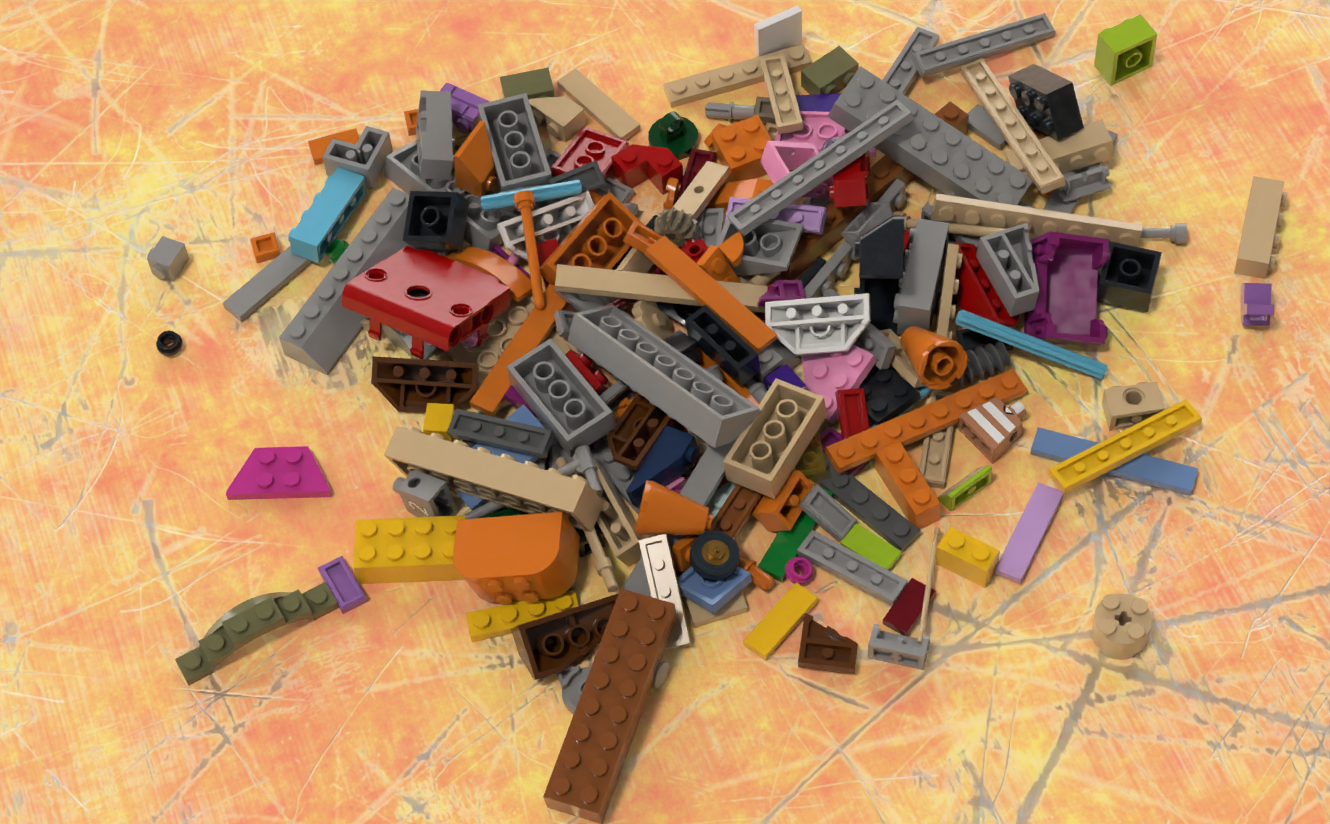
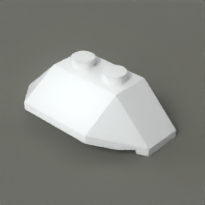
[497,191,594,262]
[765,293,871,355]

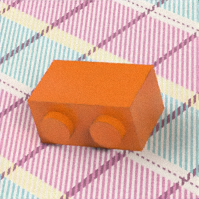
[752,470,814,532]

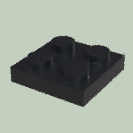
[859,367,921,426]

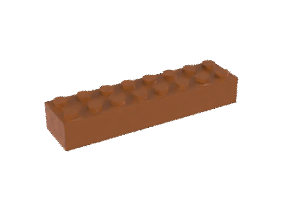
[543,588,677,824]

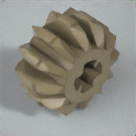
[654,207,698,249]

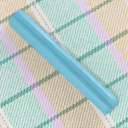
[480,180,582,211]

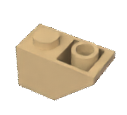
[529,96,586,142]

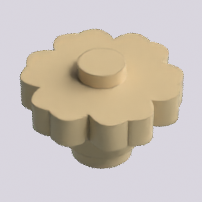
[632,300,673,340]

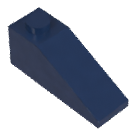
[626,425,700,506]

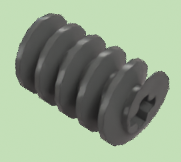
[955,341,1010,387]

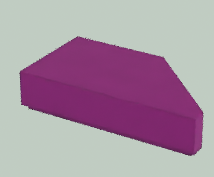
[757,280,806,307]

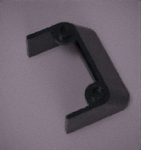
[854,215,904,337]

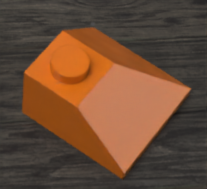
[454,120,496,198]

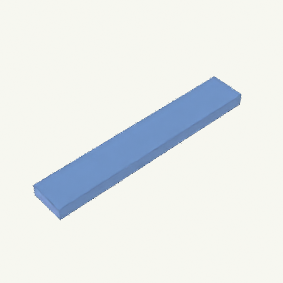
[1030,427,1199,496]

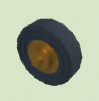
[690,531,740,581]

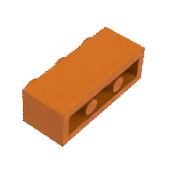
[875,441,940,529]

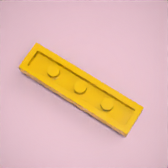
[465,589,579,642]

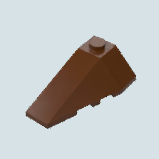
[511,593,619,680]

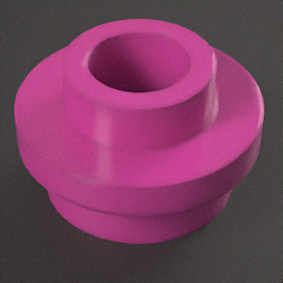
[785,557,813,585]

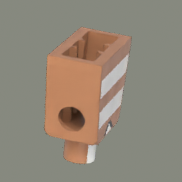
[958,398,1027,464]

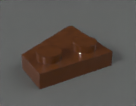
[798,614,858,674]

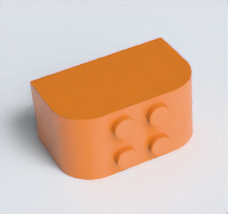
[453,512,581,604]

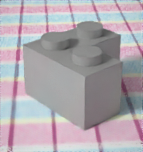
[322,126,393,189]

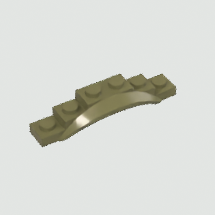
[175,582,339,686]

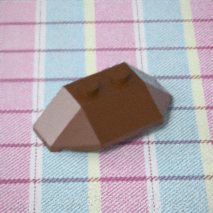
[371,356,479,413]
[607,394,684,470]

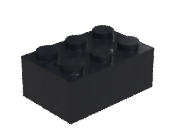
[1008,64,1084,140]

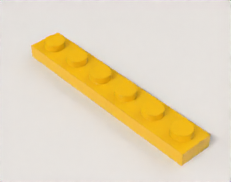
[1048,399,1202,494]

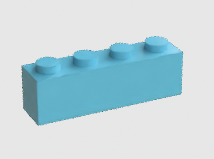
[288,167,366,263]

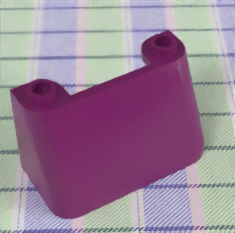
[1024,231,1110,346]

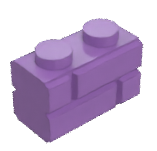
[440,82,489,132]

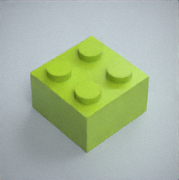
[1094,14,1158,86]

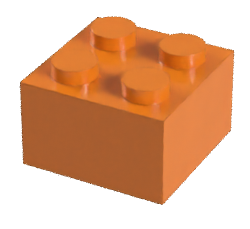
[711,115,772,182]

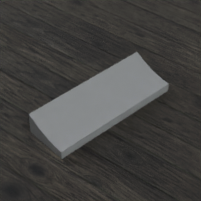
[384,141,521,252]

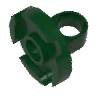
[648,111,698,160]

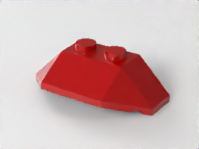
[953,242,1019,327]

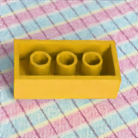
[353,515,466,584]

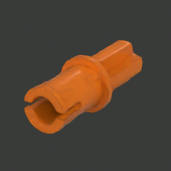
[738,553,775,591]

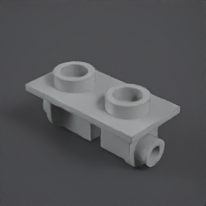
[1057,165,1111,203]

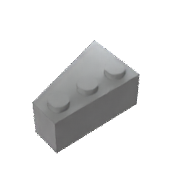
[416,90,455,180]
[976,222,1039,317]

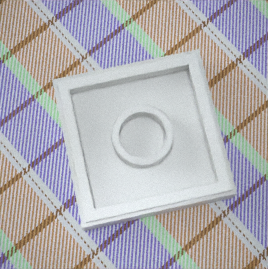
[754,5,802,57]

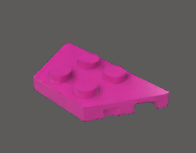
[226,446,331,500]

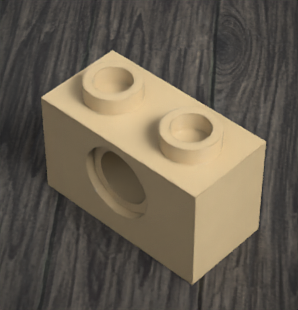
[1102,382,1165,431]

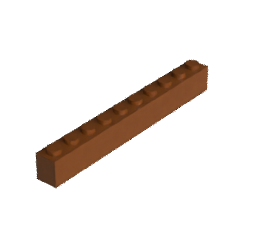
[780,101,969,280]

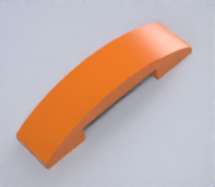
[446,247,532,302]

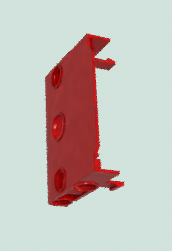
[342,246,510,359]

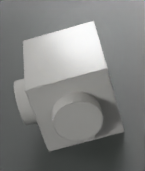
[147,236,189,282]

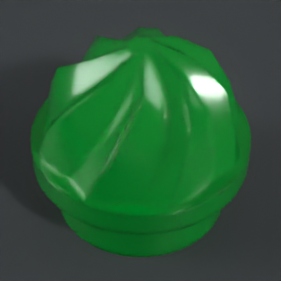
[326,239,349,263]

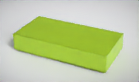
[840,523,902,571]

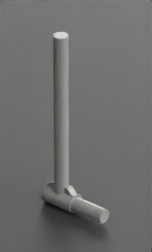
[464,445,603,519]

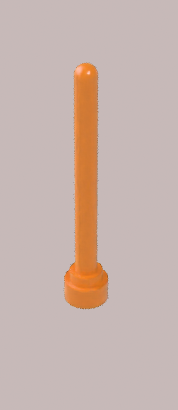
[513,190,545,309]

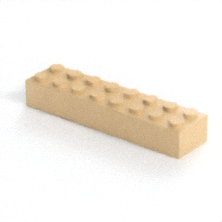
[384,426,604,533]

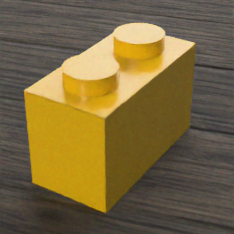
[936,526,1000,588]

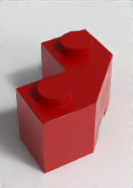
[611,144,683,195]
[829,151,871,207]

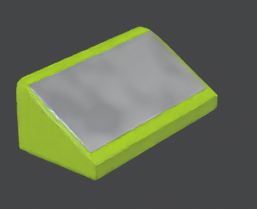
[938,465,992,511]

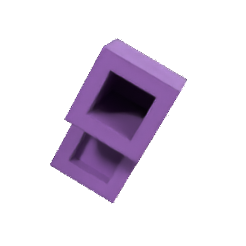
[1241,283,1274,326]

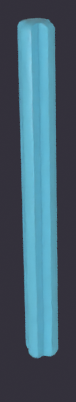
[955,310,1107,379]

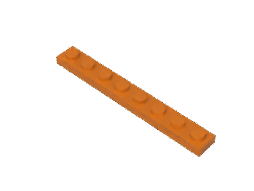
[825,369,1027,474]

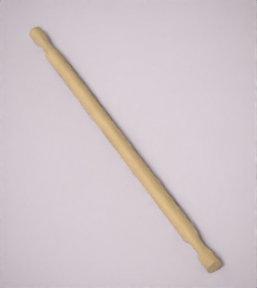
[917,527,940,644]

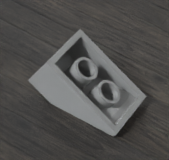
[716,212,804,276]

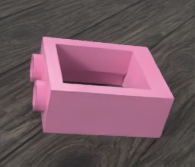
[760,140,833,198]

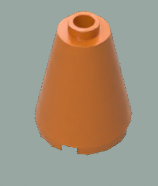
[900,326,968,390]
[634,480,713,535]

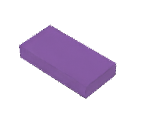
[318,556,368,614]

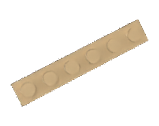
[663,44,812,108]

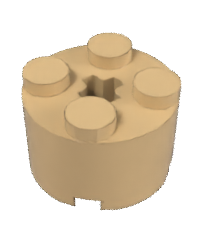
[1091,593,1152,660]

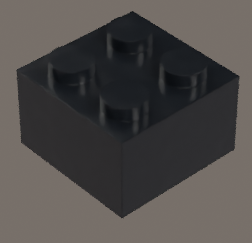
[403,191,469,251]
[1097,241,1162,312]

